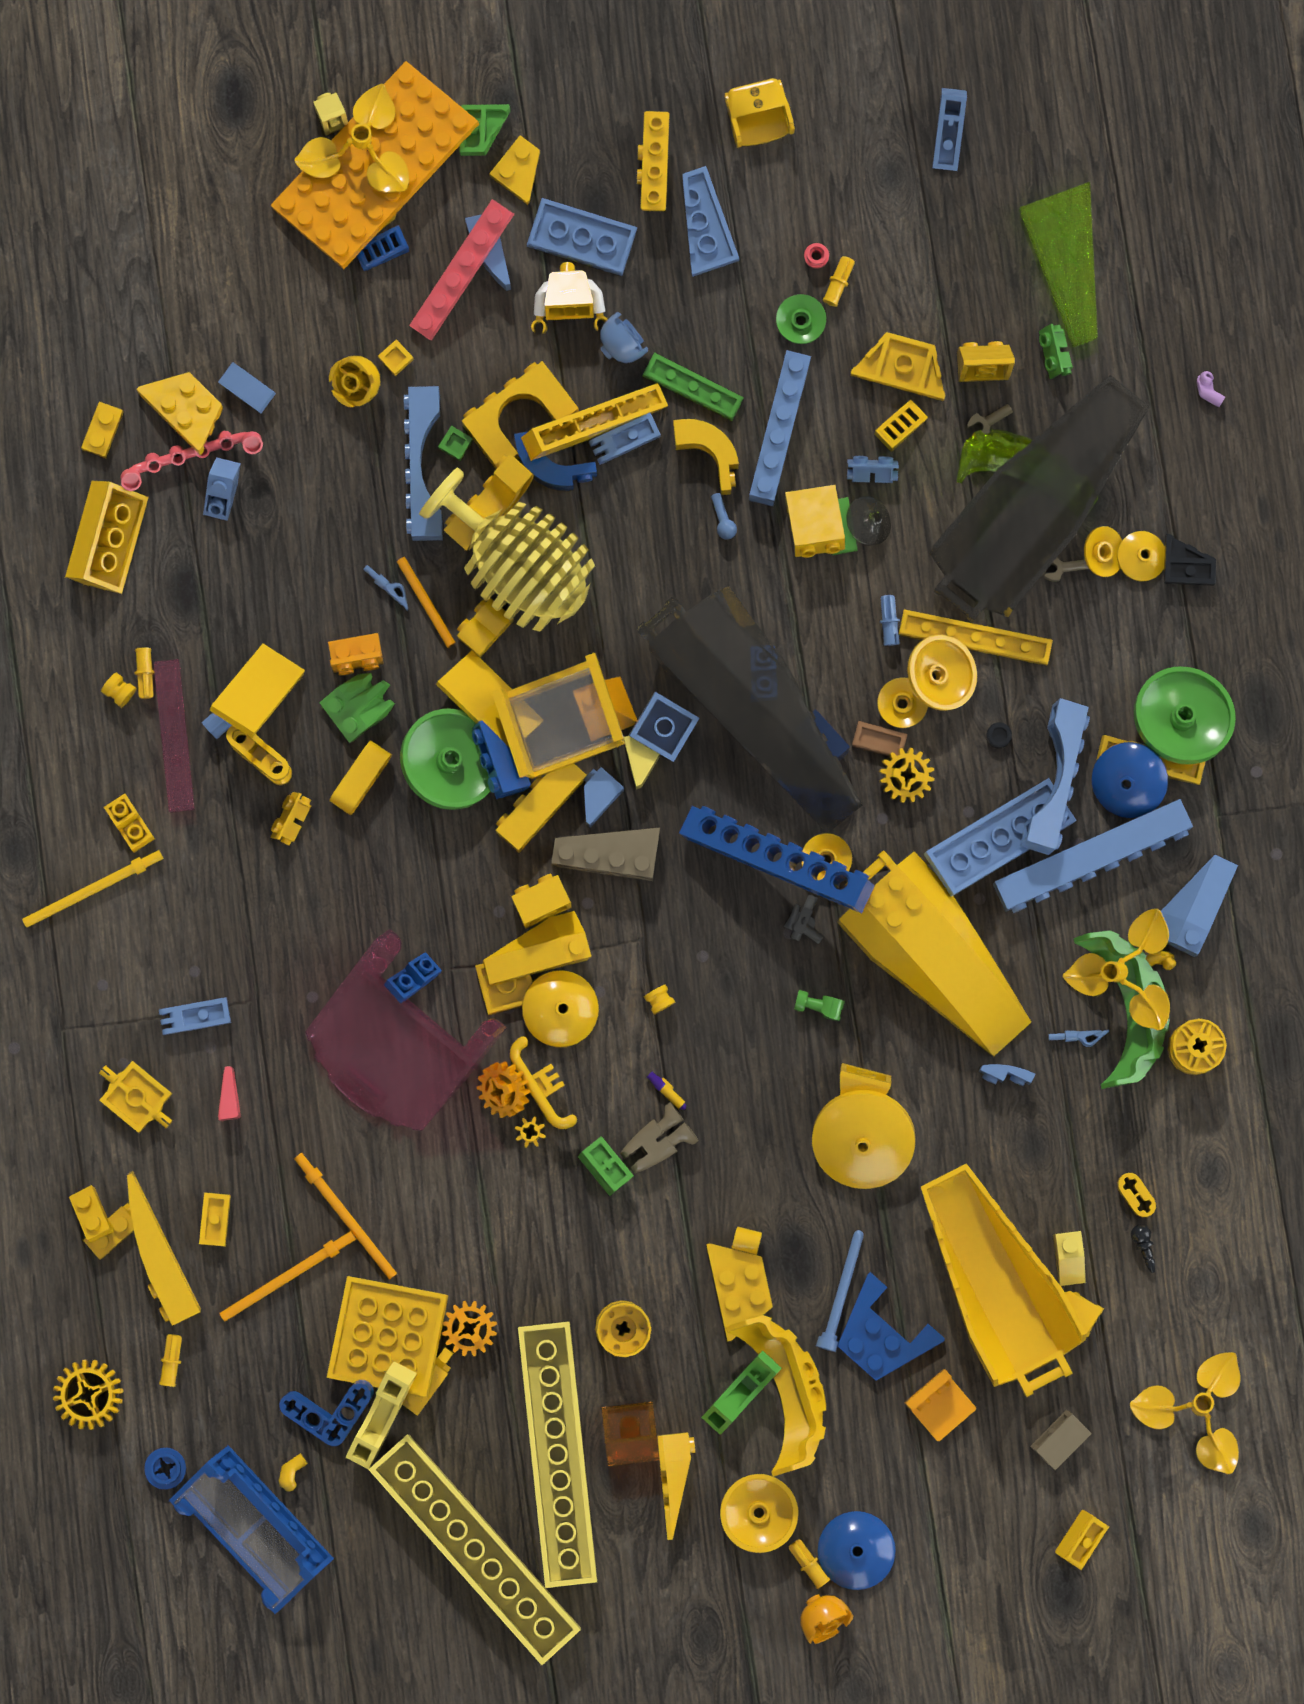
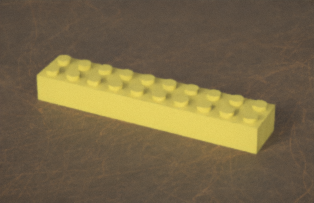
[518,1322,597,1588]
[368,1434,581,1665]

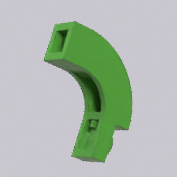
[701,1351,782,1435]

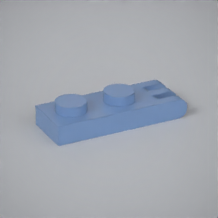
[589,413,661,464]
[159,997,231,1035]

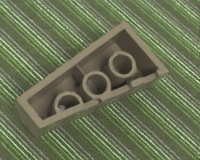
[551,828,660,881]

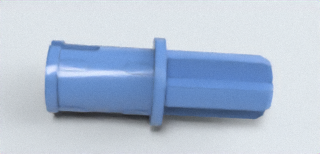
[880,595,900,646]

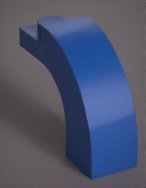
[514,432,597,491]

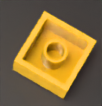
[511,874,572,929]

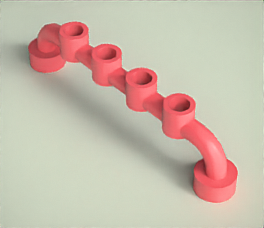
[120,431,263,491]

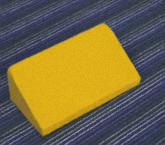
[1055,1510,1109,1570]

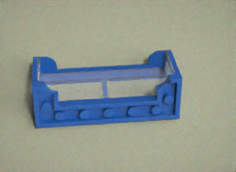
[169,1445,334,1614]

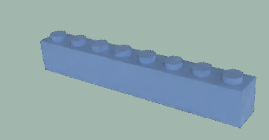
[993,799,1193,913]

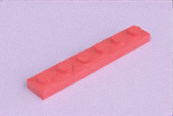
[409,199,514,340]

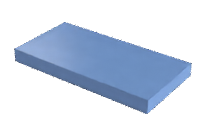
[527,198,637,276]

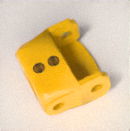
[724,78,795,148]

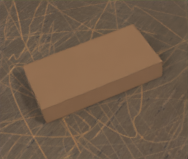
[852,721,908,760]

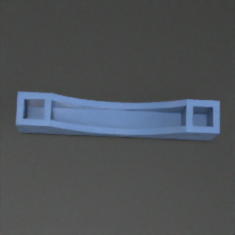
[749,350,811,506]
[404,386,443,541]
[1020,698,1090,855]

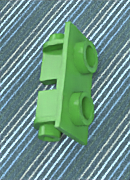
[1039,324,1073,379]

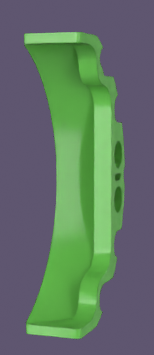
[1074,931,1169,1089]

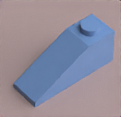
[933,88,967,171]

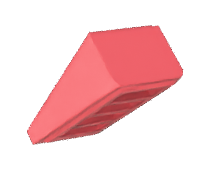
[218,1066,241,1121]

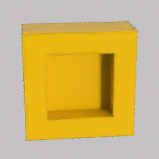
[378,339,414,376]

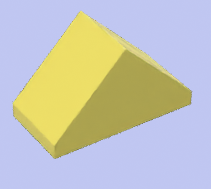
[624,736,660,789]

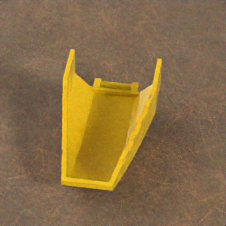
[837,850,1031,1057]
[921,1163,1087,1397]

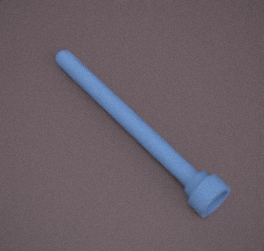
[816,1230,864,1352]

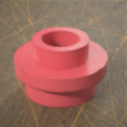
[804,243,829,268]

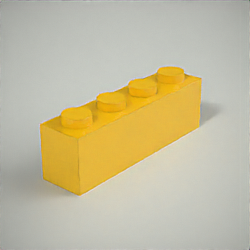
[496,757,587,853]

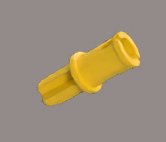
[823,256,855,307]
[134,648,155,699]
[159,1334,182,1387]
[789,1539,830,1589]

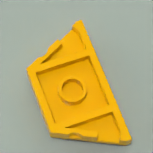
[850,332,945,401]
[137,372,223,455]
[706,1244,773,1342]

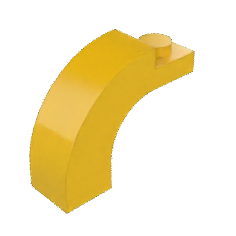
[673,419,739,495]

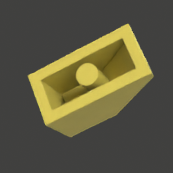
[313,93,348,135]
[1053,1231,1085,1286]

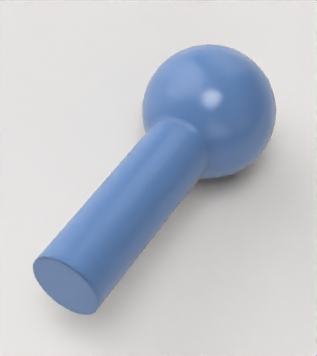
[711,493,737,540]

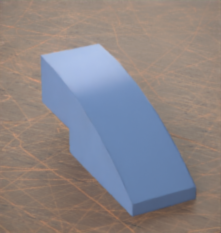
[465,215,511,291]

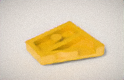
[489,135,540,205]

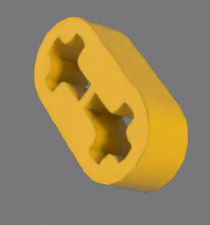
[1117,1173,1156,1217]

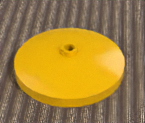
[812,1090,915,1189]

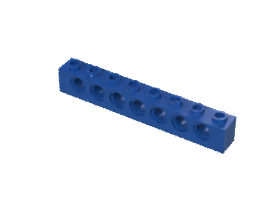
[679,806,875,914]

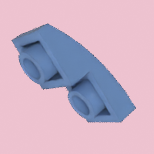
[218,362,276,413]
[979,1064,1035,1086]

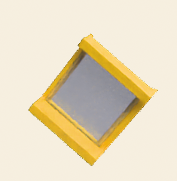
[492,653,625,779]

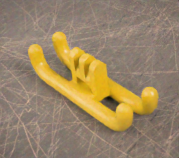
[510,1036,577,1129]

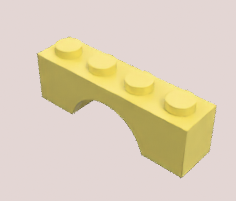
[346,1362,417,1469]

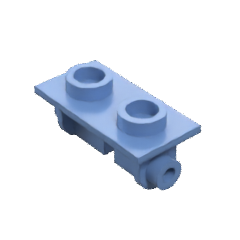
[847,456,899,483]

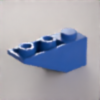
[472,721,531,799]

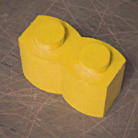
[457,598,514,657]

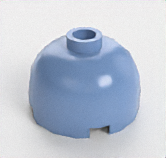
[600,312,648,363]

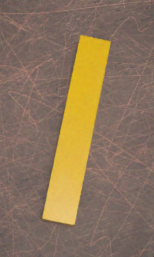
[899,609,1053,666]

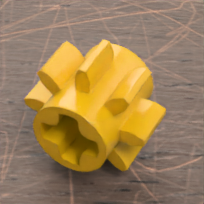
[515,1117,546,1148]

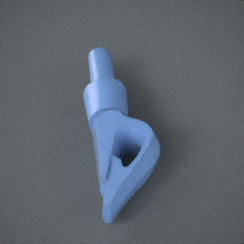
[363,565,409,611]
[1048,1030,1109,1047]

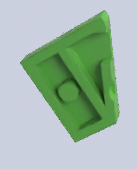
[460,104,510,156]

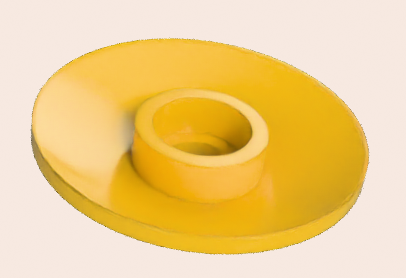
[1084,526,1122,577]
[1117,531,1165,581]
[877,678,928,728]
[801,833,852,880]

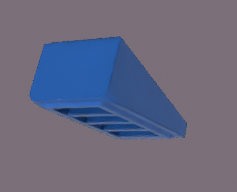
[357,225,410,271]

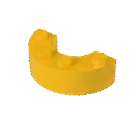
[444,454,534,550]

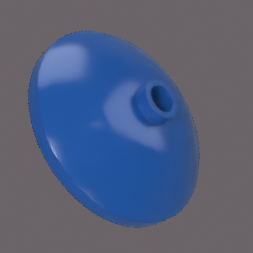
[1092,742,1168,818]
[818,1511,895,1590]

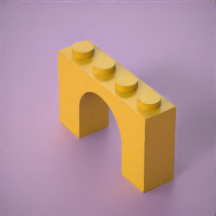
[462,361,579,469]

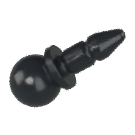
[1131,1224,1155,1273]

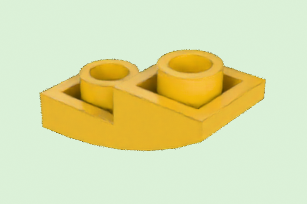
[104,794,155,853]

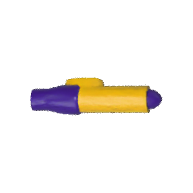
[647,1071,686,1110]

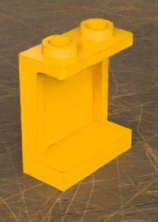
[785,485,845,558]

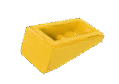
[874,400,928,452]

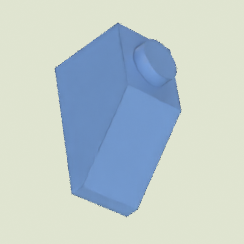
[584,767,624,828]

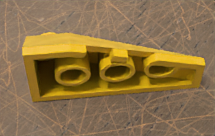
[483,911,591,985]
[657,1432,695,1540]

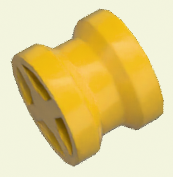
[644,984,675,1015]

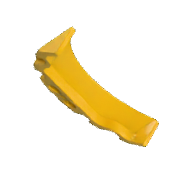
[726,1315,826,1477]

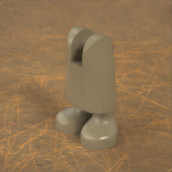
[620,1102,699,1174]

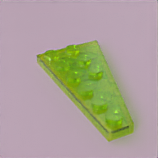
[1019,182,1098,347]

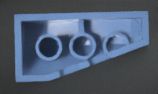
[1161,855,1238,957]

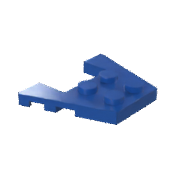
[837,1272,945,1381]

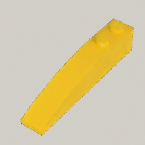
[521,383,668,461]
[127,1171,201,1326]

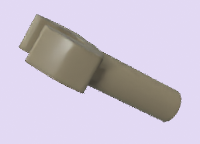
[967,404,1013,440]
[1042,555,1089,582]

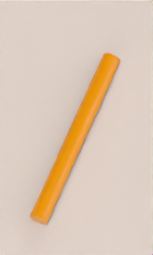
[397,557,456,648]

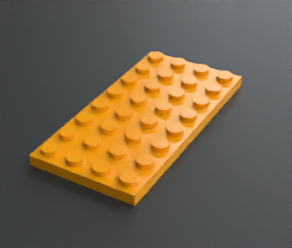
[271,61,480,269]

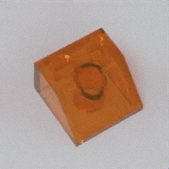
[602,1402,659,1466]

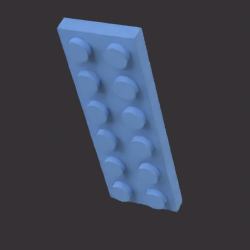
[924,778,1076,897]

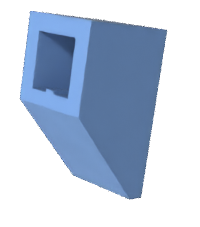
[203,457,241,521]

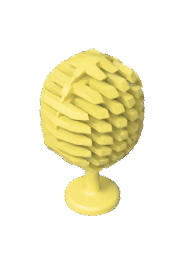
[419,467,595,631]

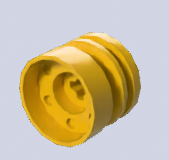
[1168,1018,1227,1075]
[595,1300,651,1357]

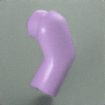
[1196,371,1225,407]

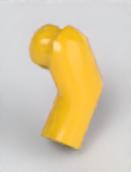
[1145,951,1176,970]
[279,1453,308,1492]

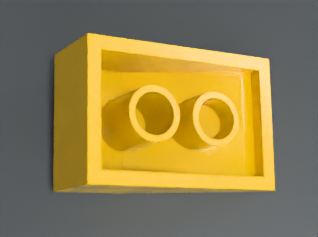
[957,341,1015,382]

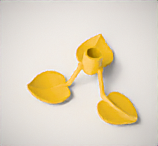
[294,84,409,193]
[1063,909,1170,1030]
[1130,1352,1240,1474]

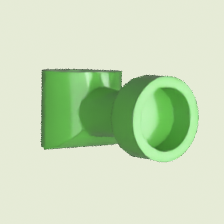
[794,990,845,1021]

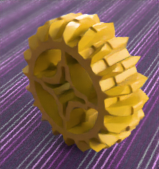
[53,1360,123,1430]

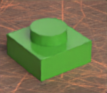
[438,426,473,461]

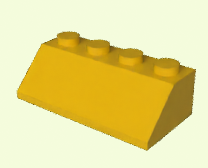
[65,481,148,594]

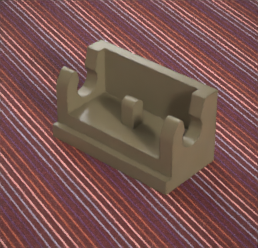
[1030,1410,1092,1470]

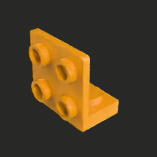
[328,633,384,675]
[904,1369,976,1441]

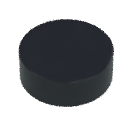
[986,722,1012,748]

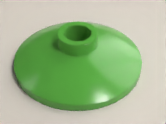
[776,294,826,344]

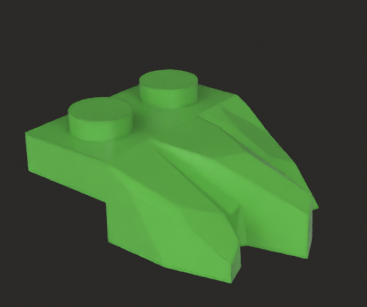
[319,673,395,743]

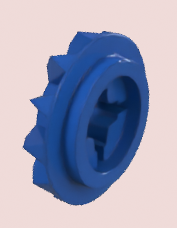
[144,1448,186,1489]

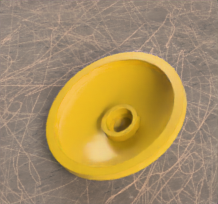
[907,635,977,711]
[522,970,599,1047]
[720,1474,798,1553]

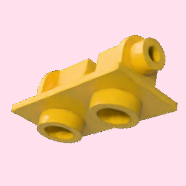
[270,792,311,846]

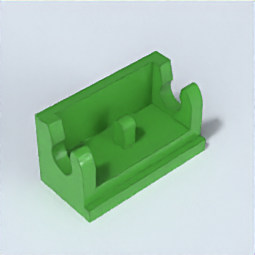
[578,1136,634,1196]

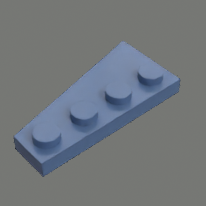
[682,166,739,277]

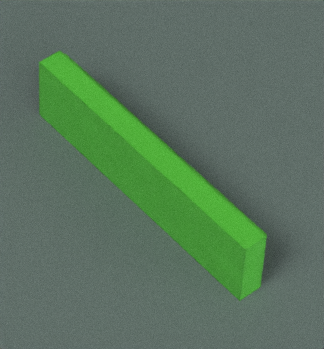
[643,353,744,421]

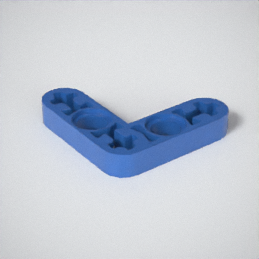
[279,1380,374,1446]

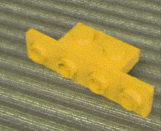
[637,111,669,211]

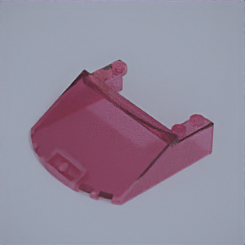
[305,929,507,1131]

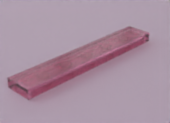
[154,659,195,813]

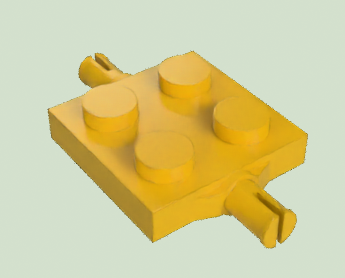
[99,1061,173,1133]

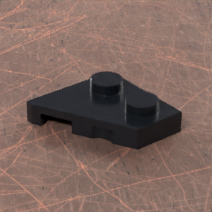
[1164,534,1216,586]

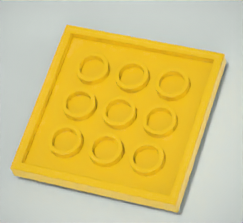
[327,1276,448,1397]

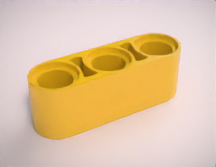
[329,741,392,815]

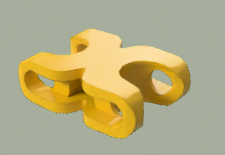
[226,725,292,785]

